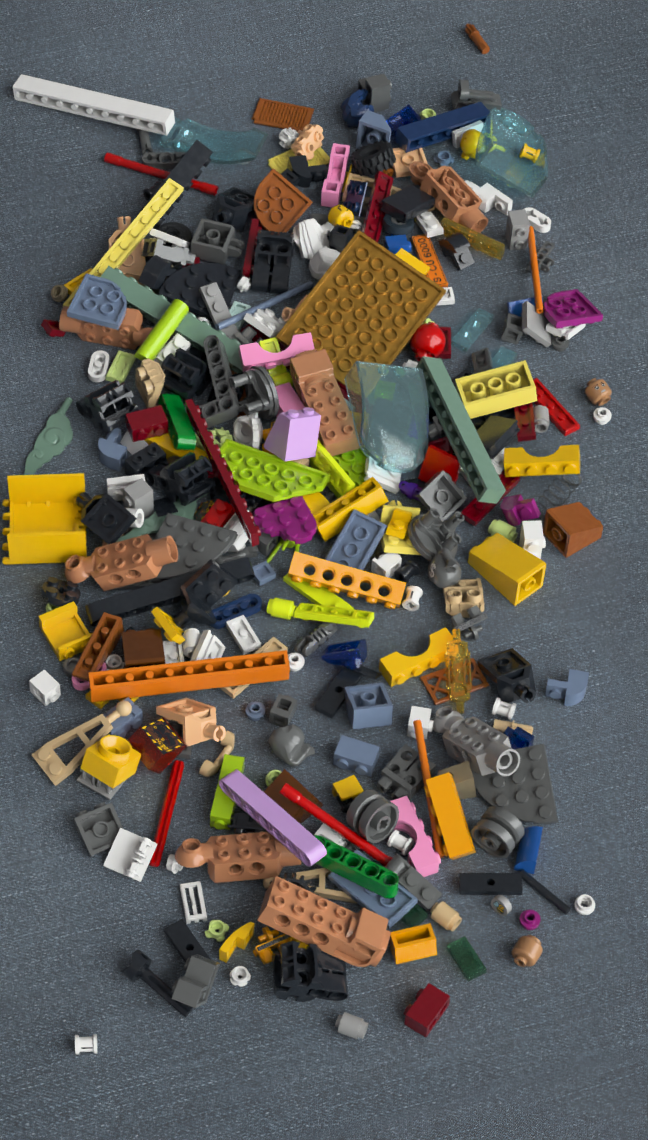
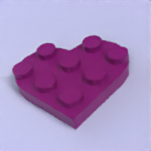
[254,496,317,544]

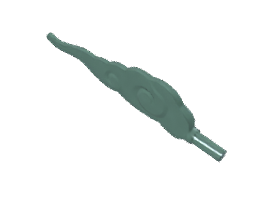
[23,397,73,475]
[107,492,210,545]

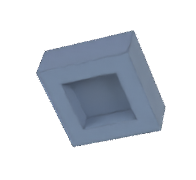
[253,561,276,586]

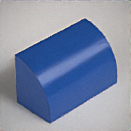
[514,826,543,874]

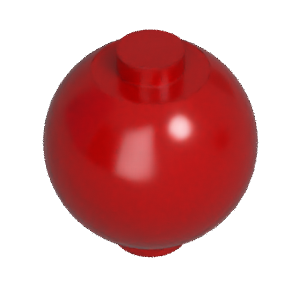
[410,322,446,362]

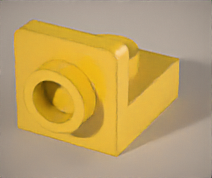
[386,508,412,540]

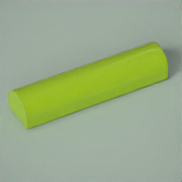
[134,299,189,361]

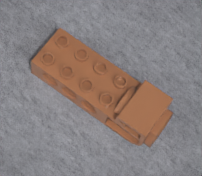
[290,349,361,456]
[257,876,391,967]

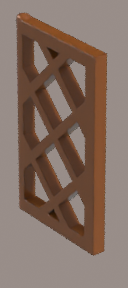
[420,658,489,706]

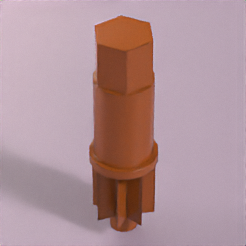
[465,24,490,54]

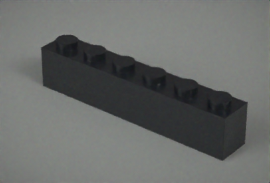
[136,140,213,228]

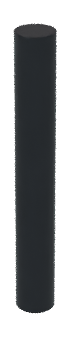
[520,870,571,914]

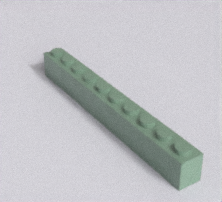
[101,266,243,374]
[415,356,506,504]

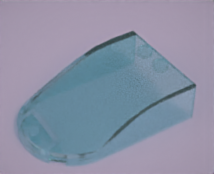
[475,107,548,198]
[344,361,429,473]

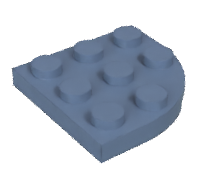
[67,274,127,330]

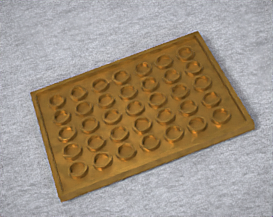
[276,230,447,399]

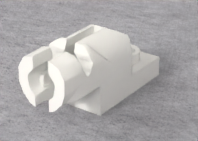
[465,180,513,216]

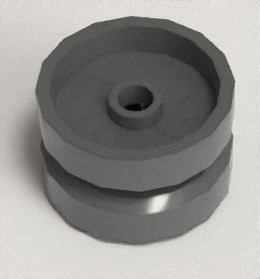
[346,790,399,843]
[471,806,525,858]

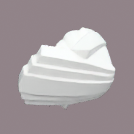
[293,218,329,259]
[309,246,341,280]
[233,412,263,450]

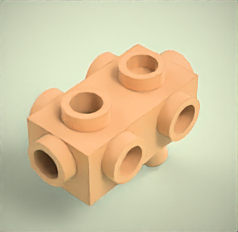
[291,124,324,160]

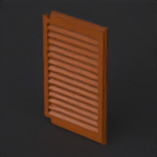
[252,98,314,132]

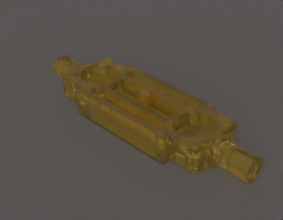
[445,629,472,714]

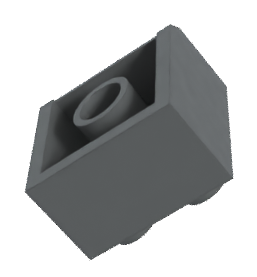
[191,218,245,265]

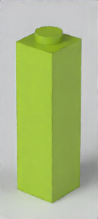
[210,754,245,830]

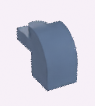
[98,428,127,472]
[545,669,589,706]

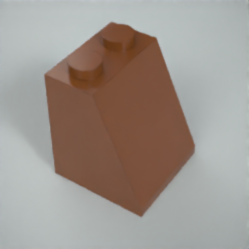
[543,502,603,558]

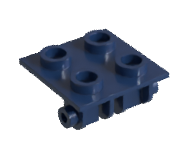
[343,180,368,217]

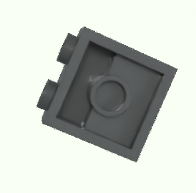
[416,470,467,521]
[72,802,123,857]

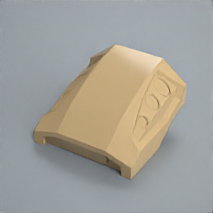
[135,359,165,408]
[442,578,484,618]

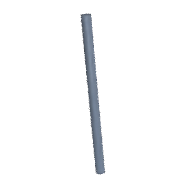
[215,281,313,330]

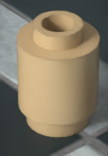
[430,901,462,931]

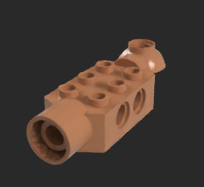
[409,161,488,236]
[59,306,167,350]
[65,534,178,591]
[175,832,301,883]

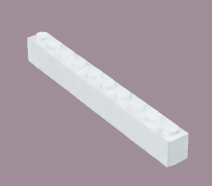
[12,74,175,136]

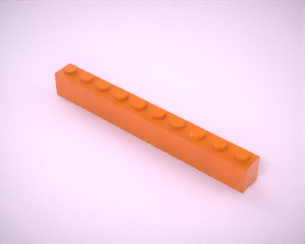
[88,650,290,702]

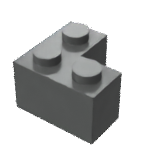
[358,74,392,113]
[171,954,220,1008]

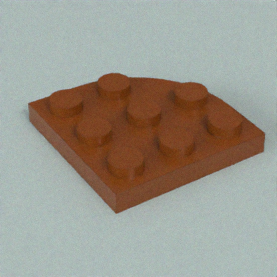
[253,168,313,233]

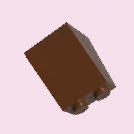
[121,628,165,668]
[264,769,324,824]

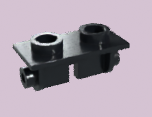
[227,812,268,834]

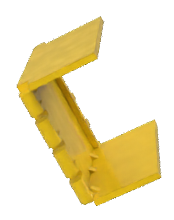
[2,473,87,565]

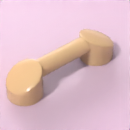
[199,731,235,777]

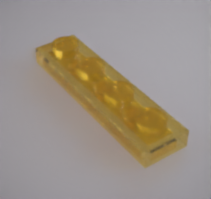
[441,217,505,260]

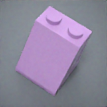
[264,407,321,461]

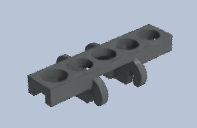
[525,241,555,276]

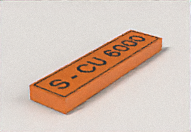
[411,234,448,288]

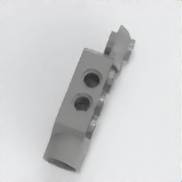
[433,706,520,776]

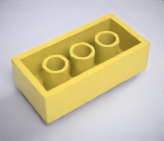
[455,360,537,419]

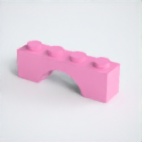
[321,143,350,207]
[238,332,315,372]
[391,796,441,877]

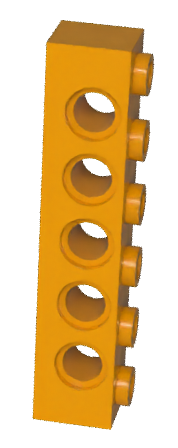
[288,551,406,609]

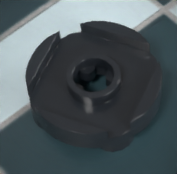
[41,577,81,607]

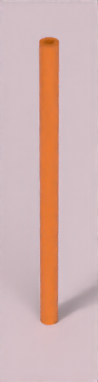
[528,226,543,314]
[413,720,445,858]

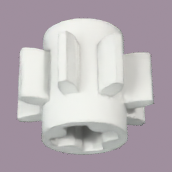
[279,128,299,149]

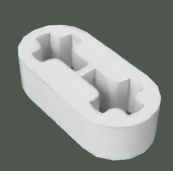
[525,207,551,233]

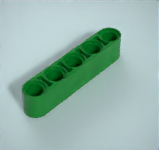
[158,394,196,450]
[314,835,398,898]

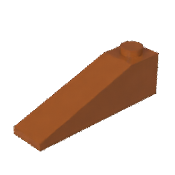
[72,612,124,681]

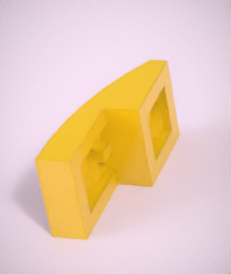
[219,922,254,963]

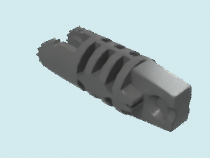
[294,622,338,657]

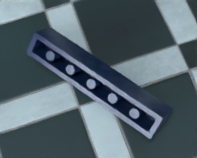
[395,102,492,153]

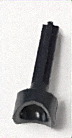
[121,949,193,1018]

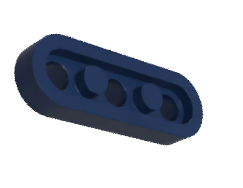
[209,594,262,629]

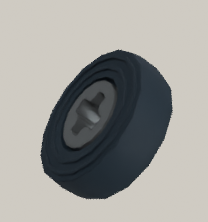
[383,214,414,235]

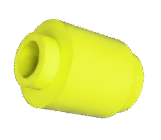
[267,597,297,620]

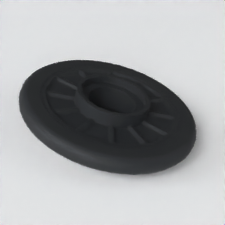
[154,222,192,247]

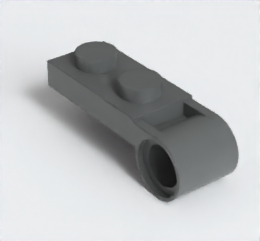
[450,90,502,110]
[385,854,442,911]

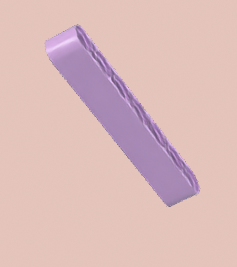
[219,769,327,867]

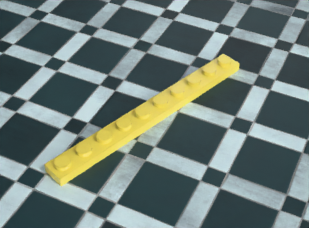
[63,178,184,307]

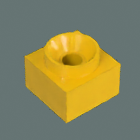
[81,734,141,788]

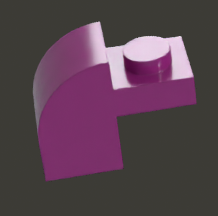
[500,494,541,526]

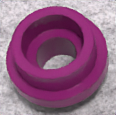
[520,910,541,930]

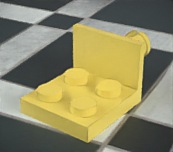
[380,500,421,555]

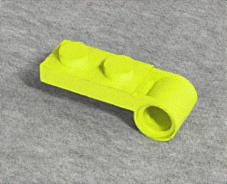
[258,337,293,387]

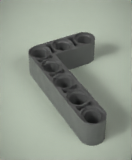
[189,335,240,431]

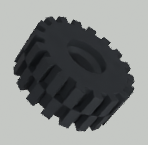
[350,141,396,176]

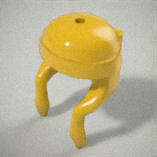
[460,129,505,160]

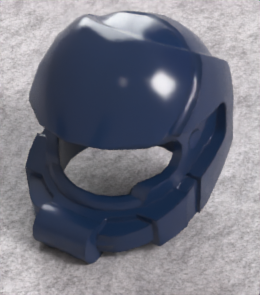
[340,89,374,128]

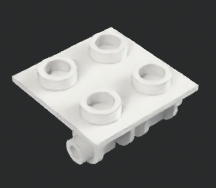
[103,828,158,882]

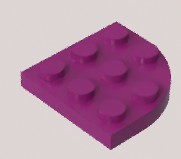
[543,289,603,328]

